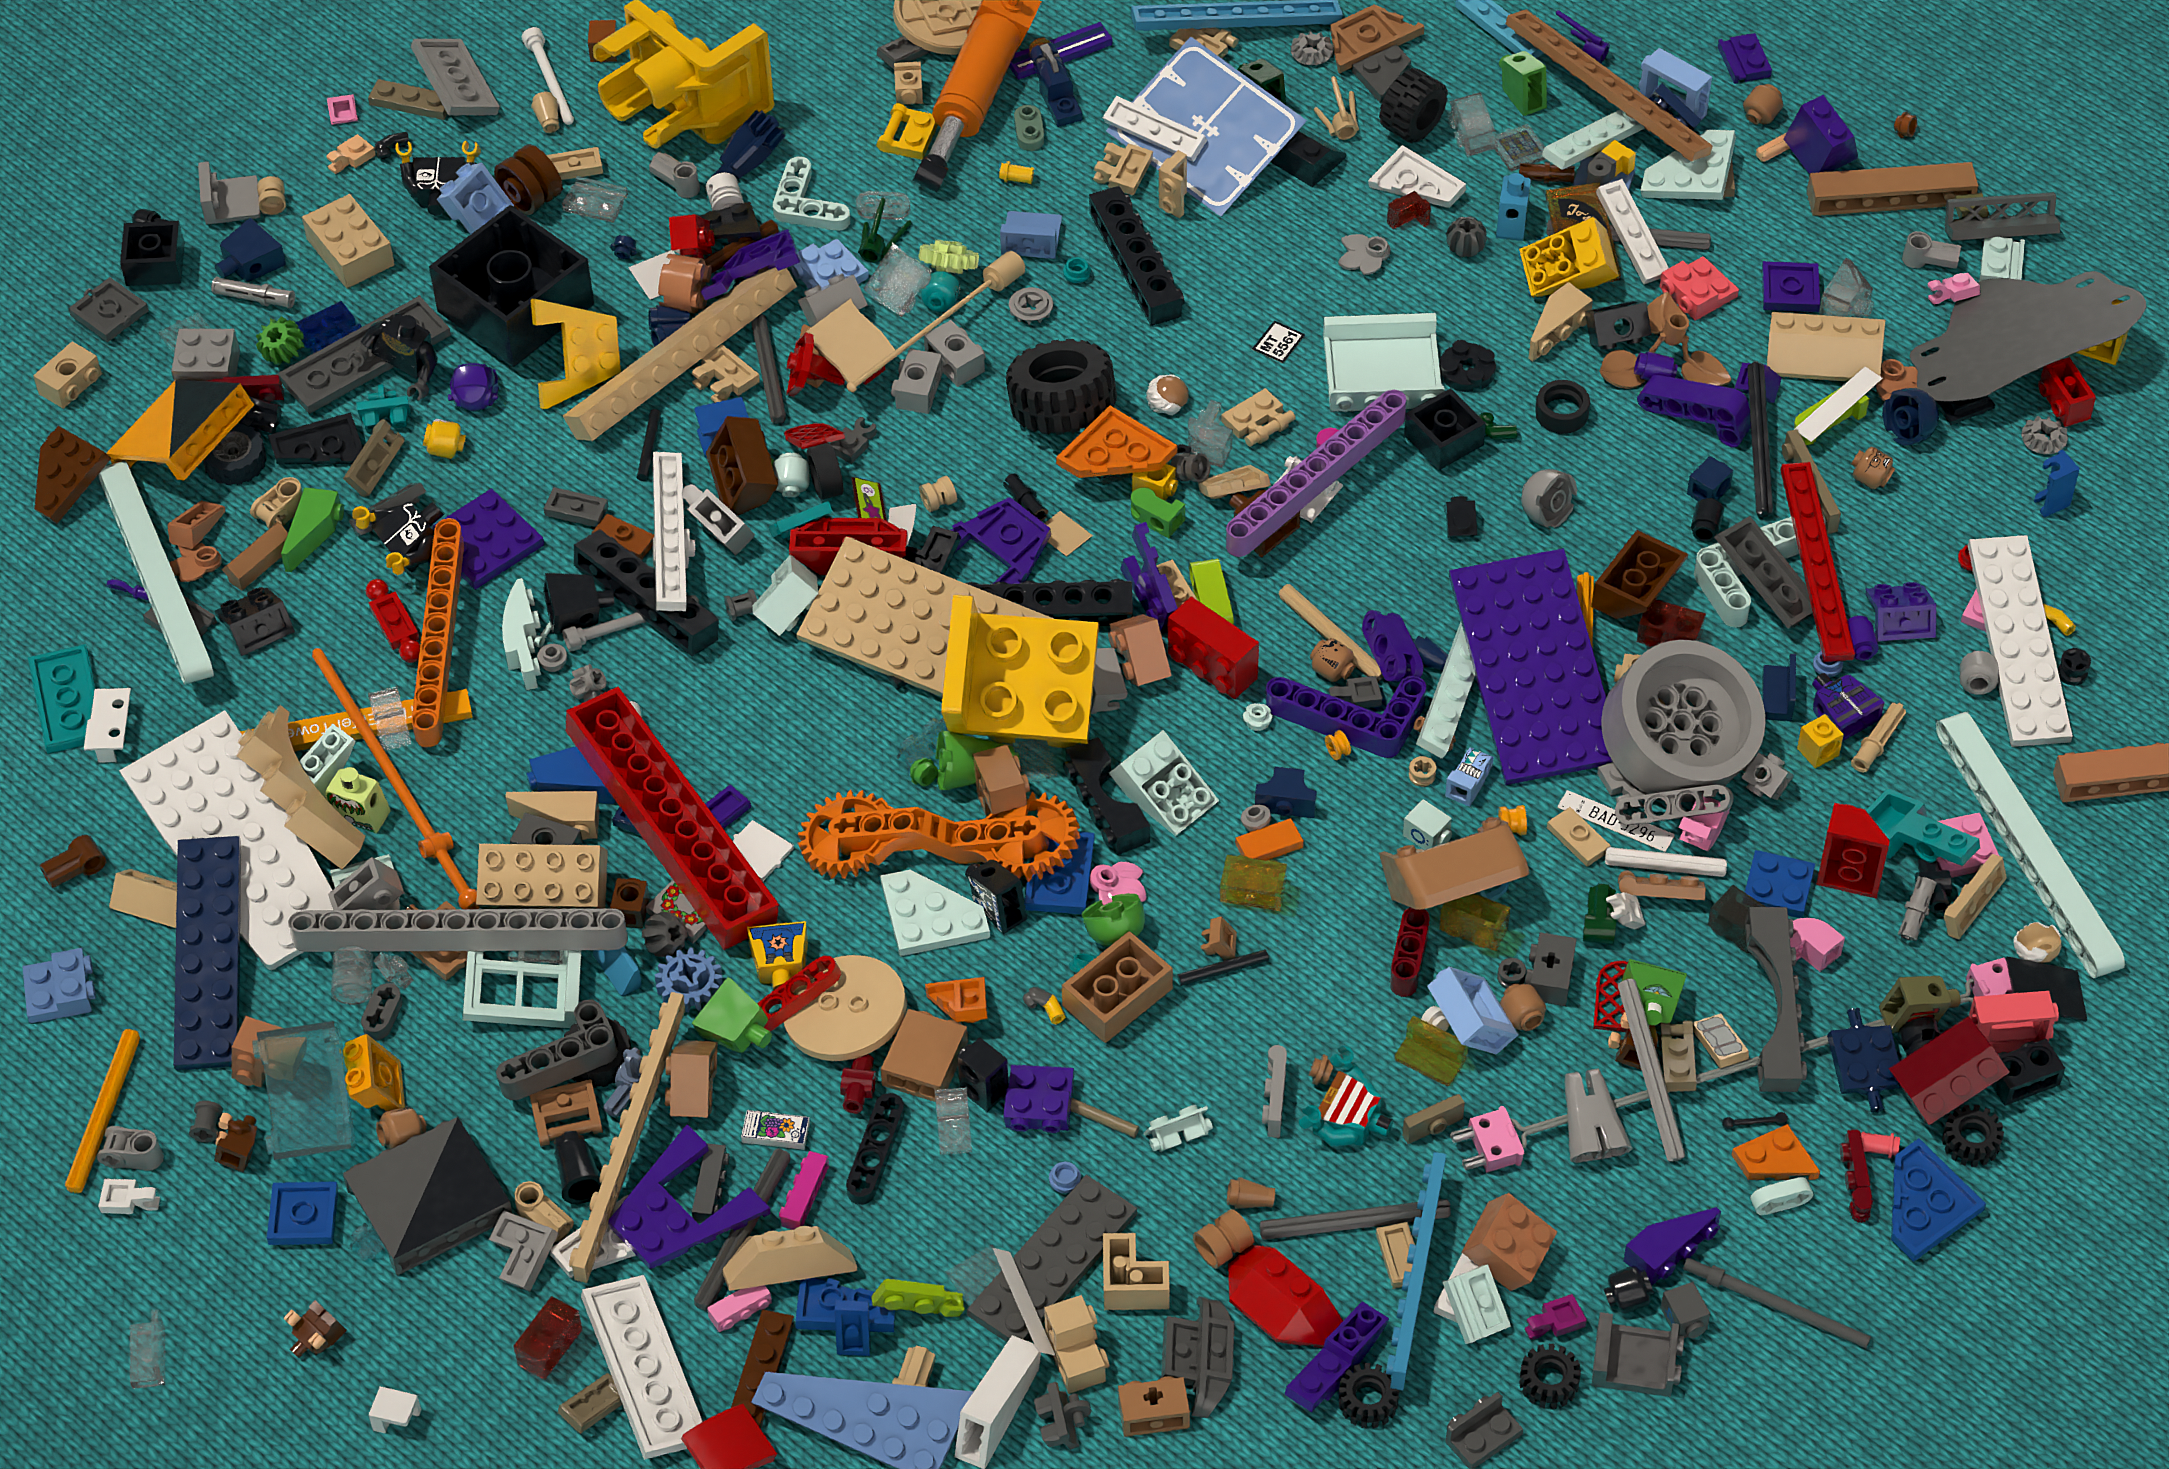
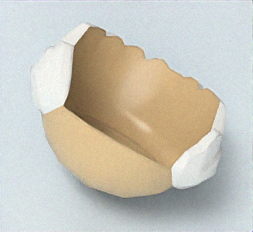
[2013,922,2062,963]

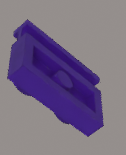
[1718,33,1772,84]

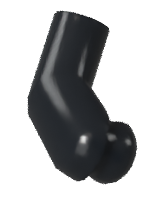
[374,132,409,159]

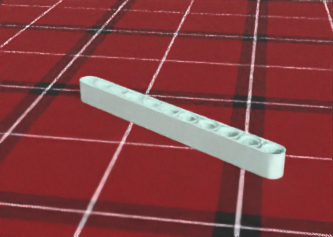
[98,461,214,685]
[1936,712,2125,978]

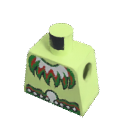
[325,767,391,834]

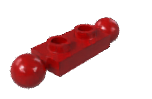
[365,579,420,663]

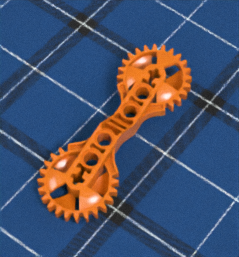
[798,790,1081,882]

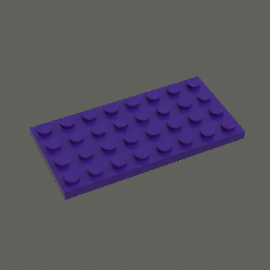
[1449,548,1613,785]

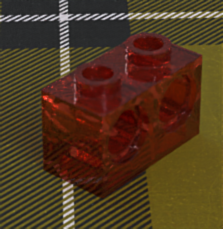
[1637,600,1706,647]
[513,1296,582,1380]

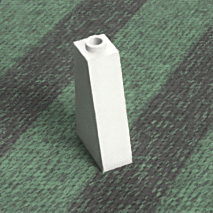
[955,1335,1041,1469]

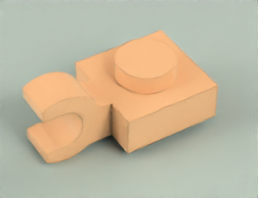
[326,134,376,174]

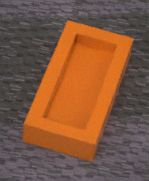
[1235,818,1303,867]

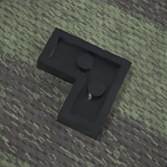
[902,526,961,575]

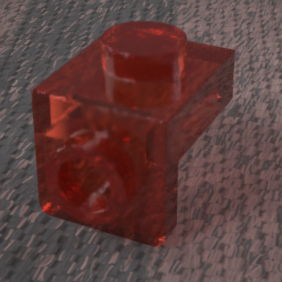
[1387,191,1431,229]

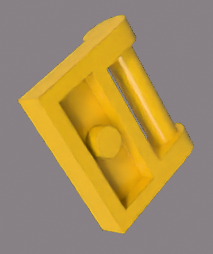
[876,103,938,160]

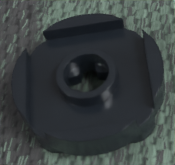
[1439,340,1496,392]

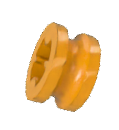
[1325,730,1351,760]

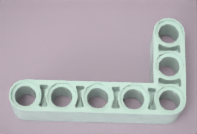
[1694,516,1826,628]

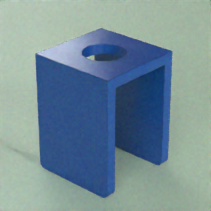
[694,397,749,458]

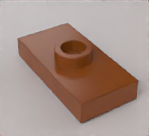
[591,514,654,560]

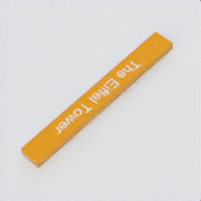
[240,689,473,752]

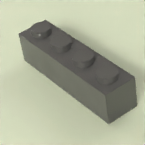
[692,1143,730,1223]

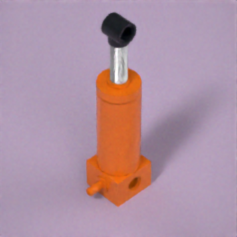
[912,0,1042,193]

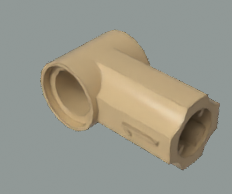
[514,1181,574,1242]
[891,1345,936,1387]

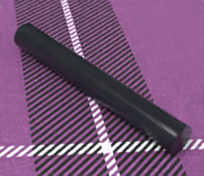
[637,409,661,481]
[1177,949,1269,986]

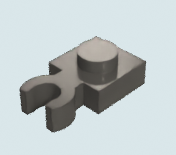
[830,417,877,464]

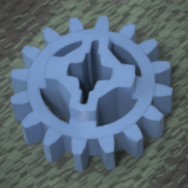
[655,948,723,1012]

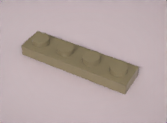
[1782,429,1841,534]

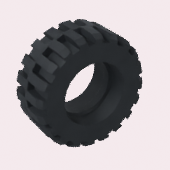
[1005,339,1117,435]

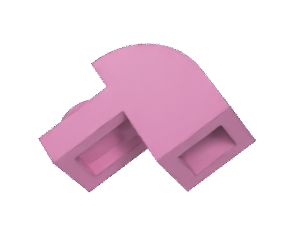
[1679,795,1731,851]
[1790,918,1845,972]

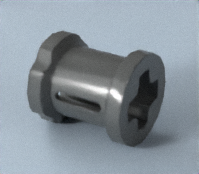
[724,589,757,621]
[189,1101,223,1143]

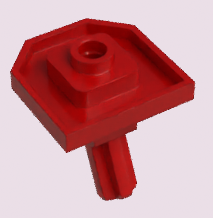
[786,332,845,397]

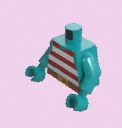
[1299,1045,1394,1147]

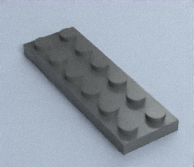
[278,295,451,414]
[967,1175,1137,1342]

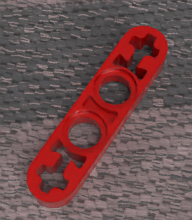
[751,956,841,1043]

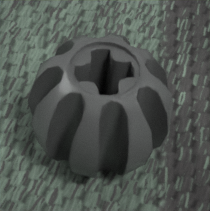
[1446,216,1487,257]
[642,912,688,958]

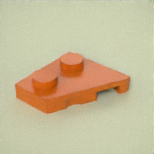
[925,977,987,1023]
[1732,1124,1820,1180]

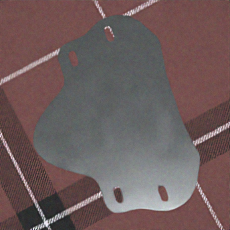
[1910,271,2146,401]

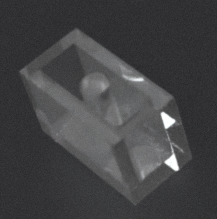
[1447,92,1498,157]

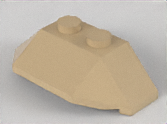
[723,1226,857,1291]

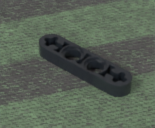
[846,1093,905,1205]

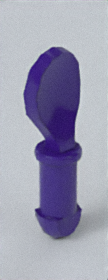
[106,579,149,600]

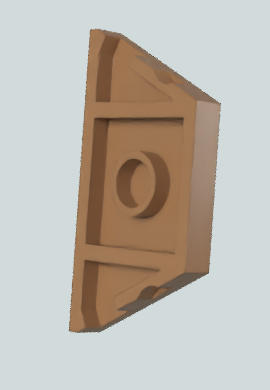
[1330,4,1424,73]

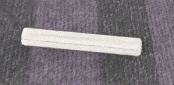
[1605,847,1727,877]

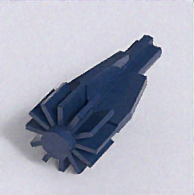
[706,110,786,183]

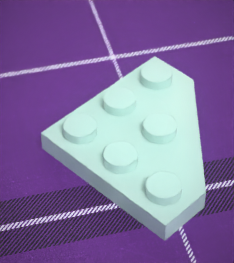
[1641,130,1736,200]
[880,870,990,956]

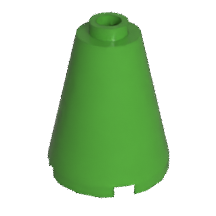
[935,730,1020,790]

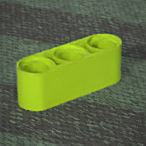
[1189,559,1234,625]

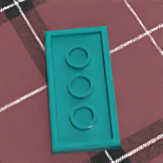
[28,644,96,754]

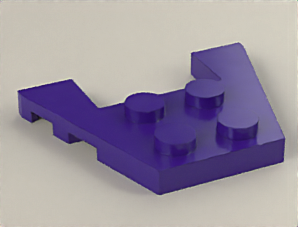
[701,229,801,300]
[951,497,1052,602]
[1120,522,1178,634]

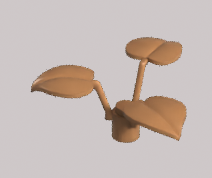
[1599,292,1731,389]

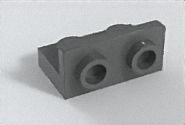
[1446,1392,1523,1469]

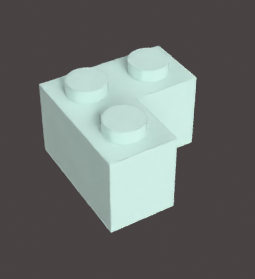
[752,555,818,636]

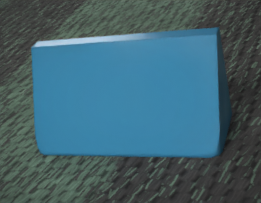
[593,947,642,996]

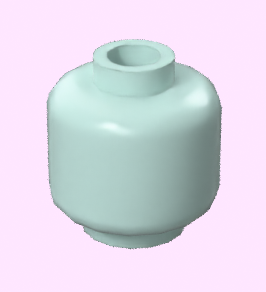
[772,453,809,497]

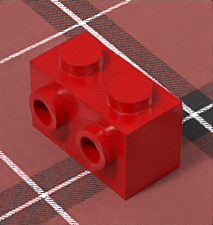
[669,214,715,259]
[2038,357,2096,427]

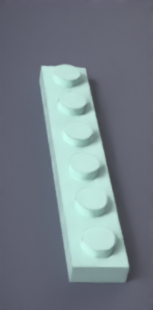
[1542,109,1644,170]
[1416,622,1475,759]

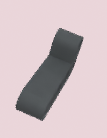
[496,1000,618,1100]

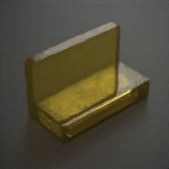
[1395,1016,1468,1086]

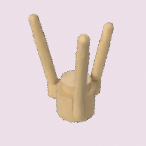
[1314,76,1359,140]

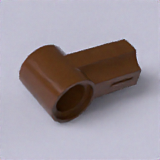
[39,835,106,888]

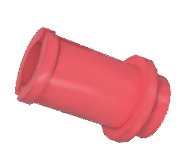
[1861,1132,1900,1159]

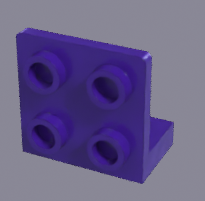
[1866,582,1937,641]

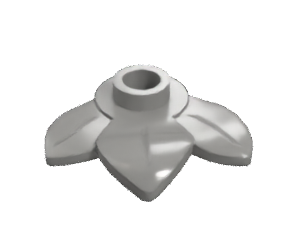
[1338,234,1390,275]

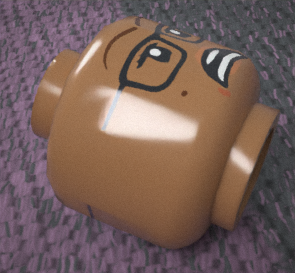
[1850,447,1896,489]

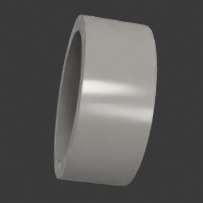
[1601,640,1766,802]

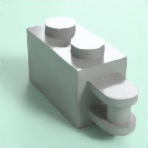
[682,484,755,556]

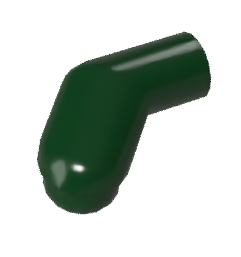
[1479,412,1517,440]

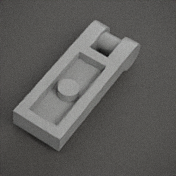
[1262,1045,1287,1138]

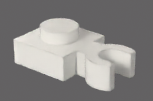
[1606,892,1645,929]

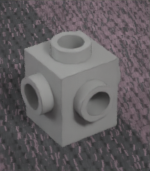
[1742,752,1794,800]

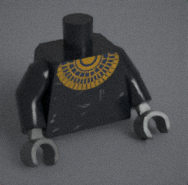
[348,314,438,401]

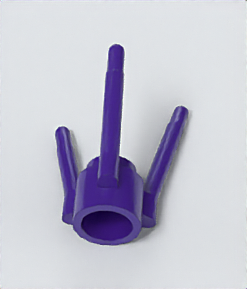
[1556,10,1610,63]

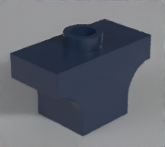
[1255,766,1317,818]

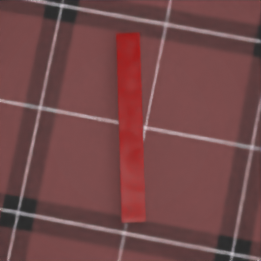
[1781,462,1855,662]

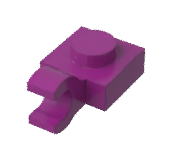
[1524,1294,1587,1340]

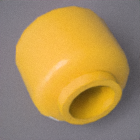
[422,419,466,459]

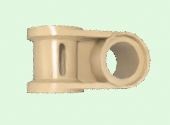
[250,477,303,529]

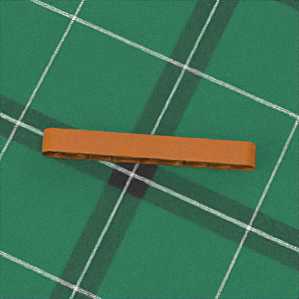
[411,518,464,747]

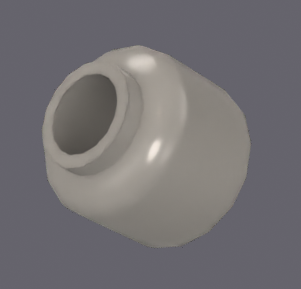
[1960,651,1999,695]

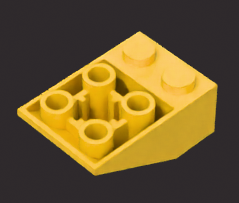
[1519,217,1619,298]

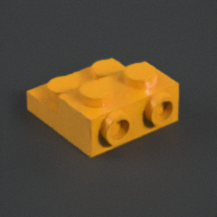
[343,1034,405,1111]

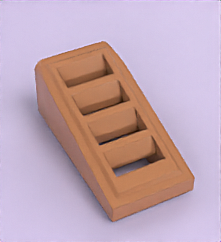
[168,500,226,549]

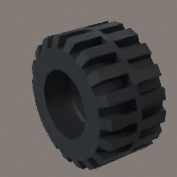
[1379,68,1448,143]

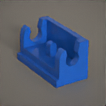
[2034,449,2080,518]

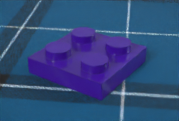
[1762,261,1820,312]

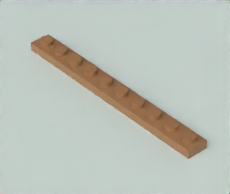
[1505,9,1713,161]

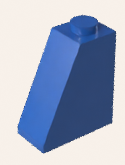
[526,746,617,804]

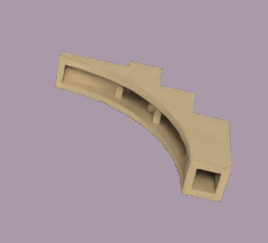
[236,705,365,870]

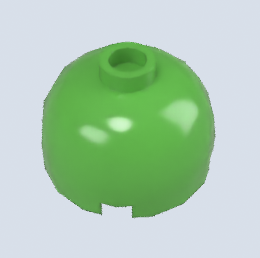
[1082,893,1145,947]

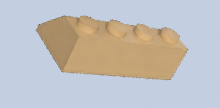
[1767,312,1885,384]

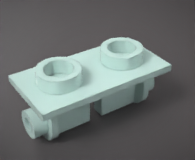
[1144,1105,1213,1152]

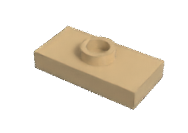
[1547,807,1611,867]

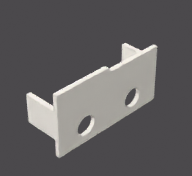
[84,688,131,763]

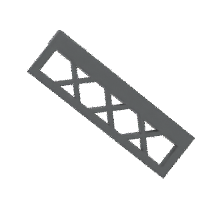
[1945,192,2061,240]

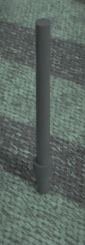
[1683,1258,1871,1348]

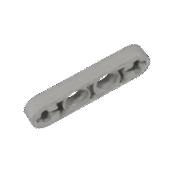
[1615,785,1734,825]

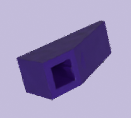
[1623,1207,1721,1286]

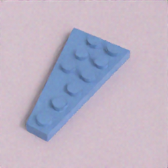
[751,1372,974,1469]

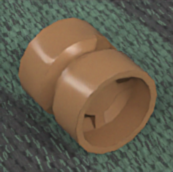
[1193,1209,1254,1269]

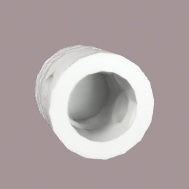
[706,173,744,211]

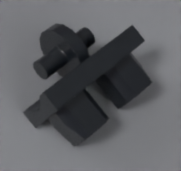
[236,394,282,433]

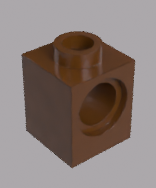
[610,878,650,929]

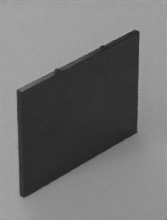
[2006,956,2087,1022]

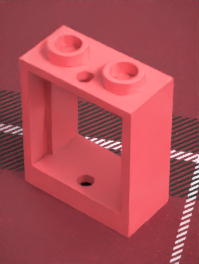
[1969,991,2059,1054]

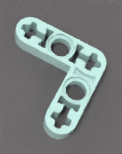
[773,157,850,231]

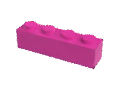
[779,1151,829,1230]

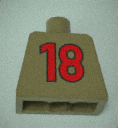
[1879,976,1961,1034]

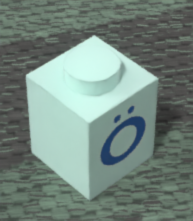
[1403,799,1452,850]

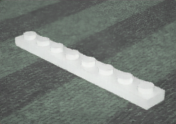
[653,452,686,611]

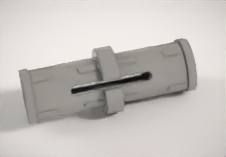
[1898,876,1937,941]

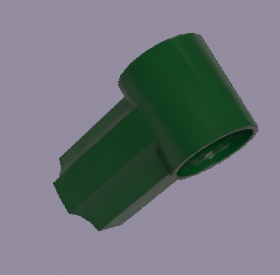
[1583,883,1616,944]

